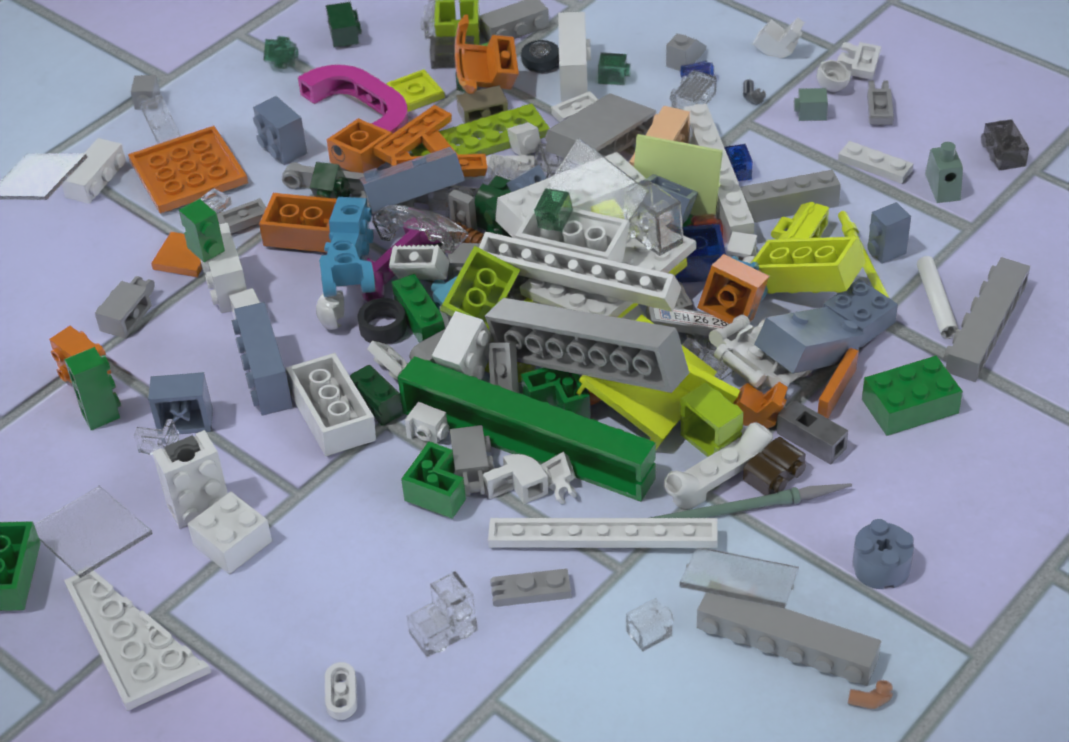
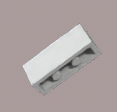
[61,138,126,204]

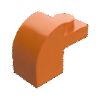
[733,382,788,428]

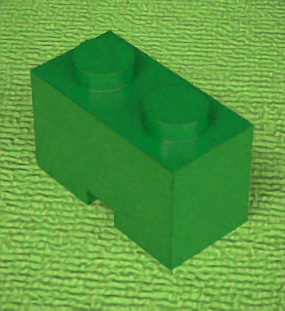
[179,199,225,262]

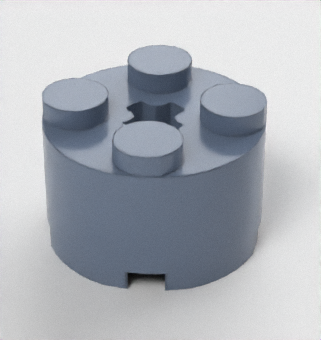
[852,519,914,589]

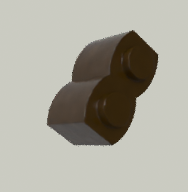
[743,437,806,495]

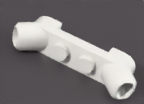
[664,422,773,509]

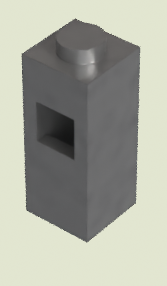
[777,400,849,465]

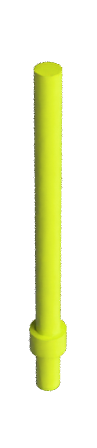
[838,211,889,298]

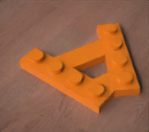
[373,105,488,177]

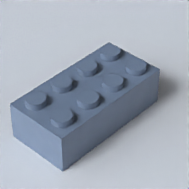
[231,302,293,416]

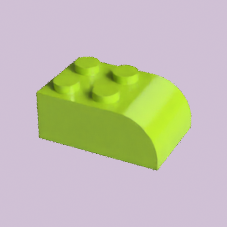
[439,245,520,330]

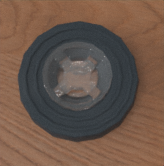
[521,40,559,72]

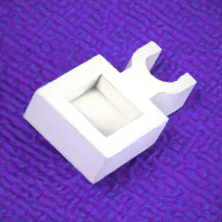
[541,452,577,504]

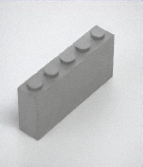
[545,93,657,165]

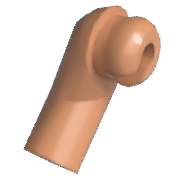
[848,680,893,709]

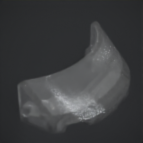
[372,205,469,254]

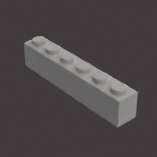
[943,257,1030,382]
[697,584,881,686]

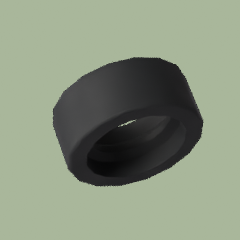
[357,298,407,344]

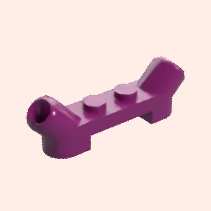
[358,215,447,302]

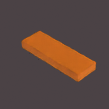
[818,348,859,418]

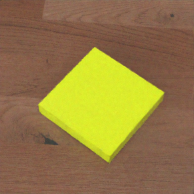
[385,69,445,112]

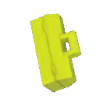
[771,202,829,239]

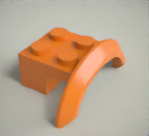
[455,14,519,94]

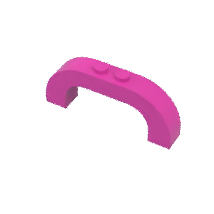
[298,65,409,134]

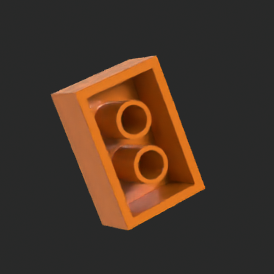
[259,193,337,252]

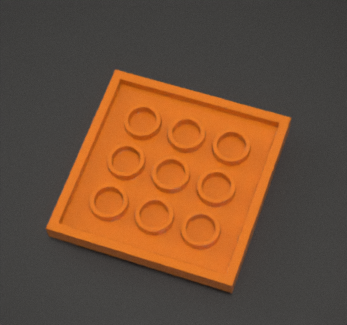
[128,125,248,213]

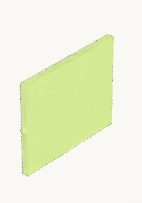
[633,134,723,219]

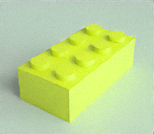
[751,236,866,294]

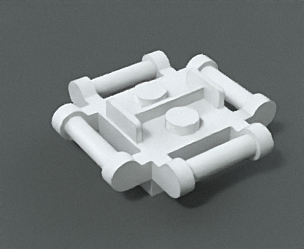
[709,315,811,391]

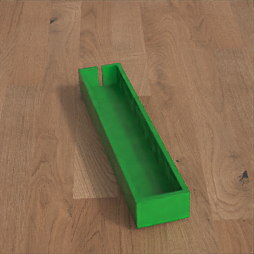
[398,356,656,502]

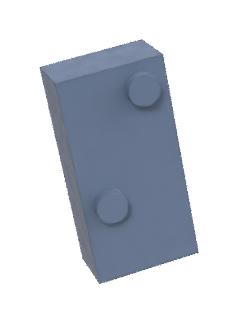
[360,147,465,212]
[754,307,866,374]

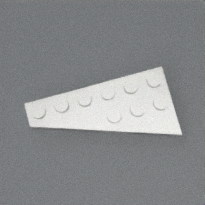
[64,569,211,711]

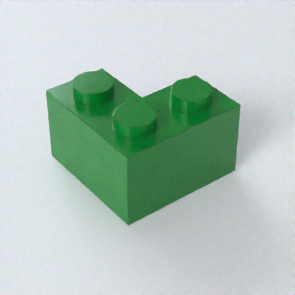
[521,367,591,418]
[401,441,466,519]

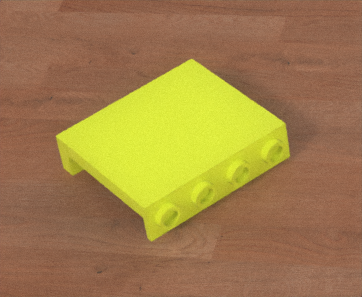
[577,314,717,449]

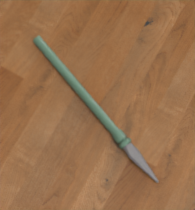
[649,483,852,518]

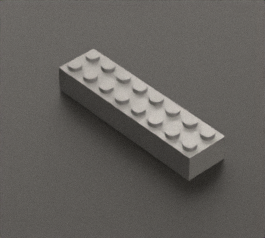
[485,298,689,393]

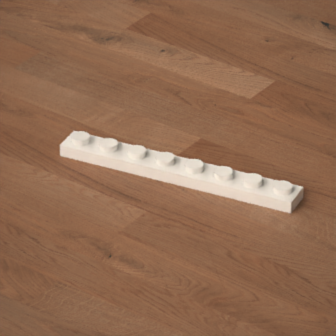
[488,518,717,548]

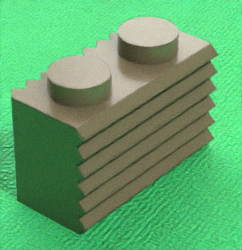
[456,85,508,124]

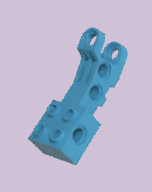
[319,197,375,297]

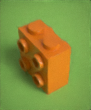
[49,325,111,384]

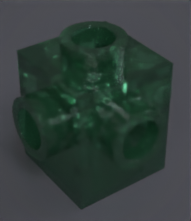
[263,36,299,69]

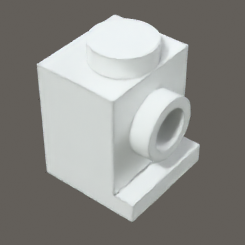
[405,402,449,444]

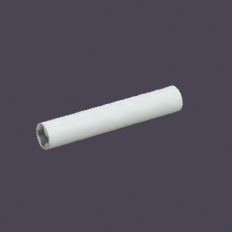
[917,256,958,339]

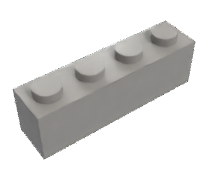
[740,169,841,223]

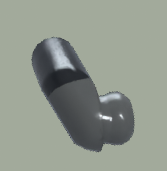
[743,79,766,104]

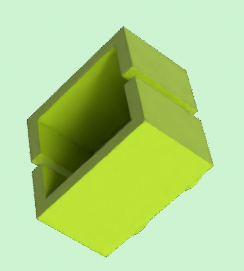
[434,0,480,47]
[680,382,743,457]

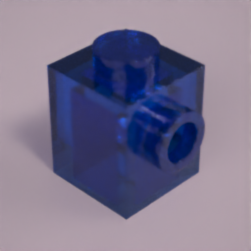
[724,144,753,181]

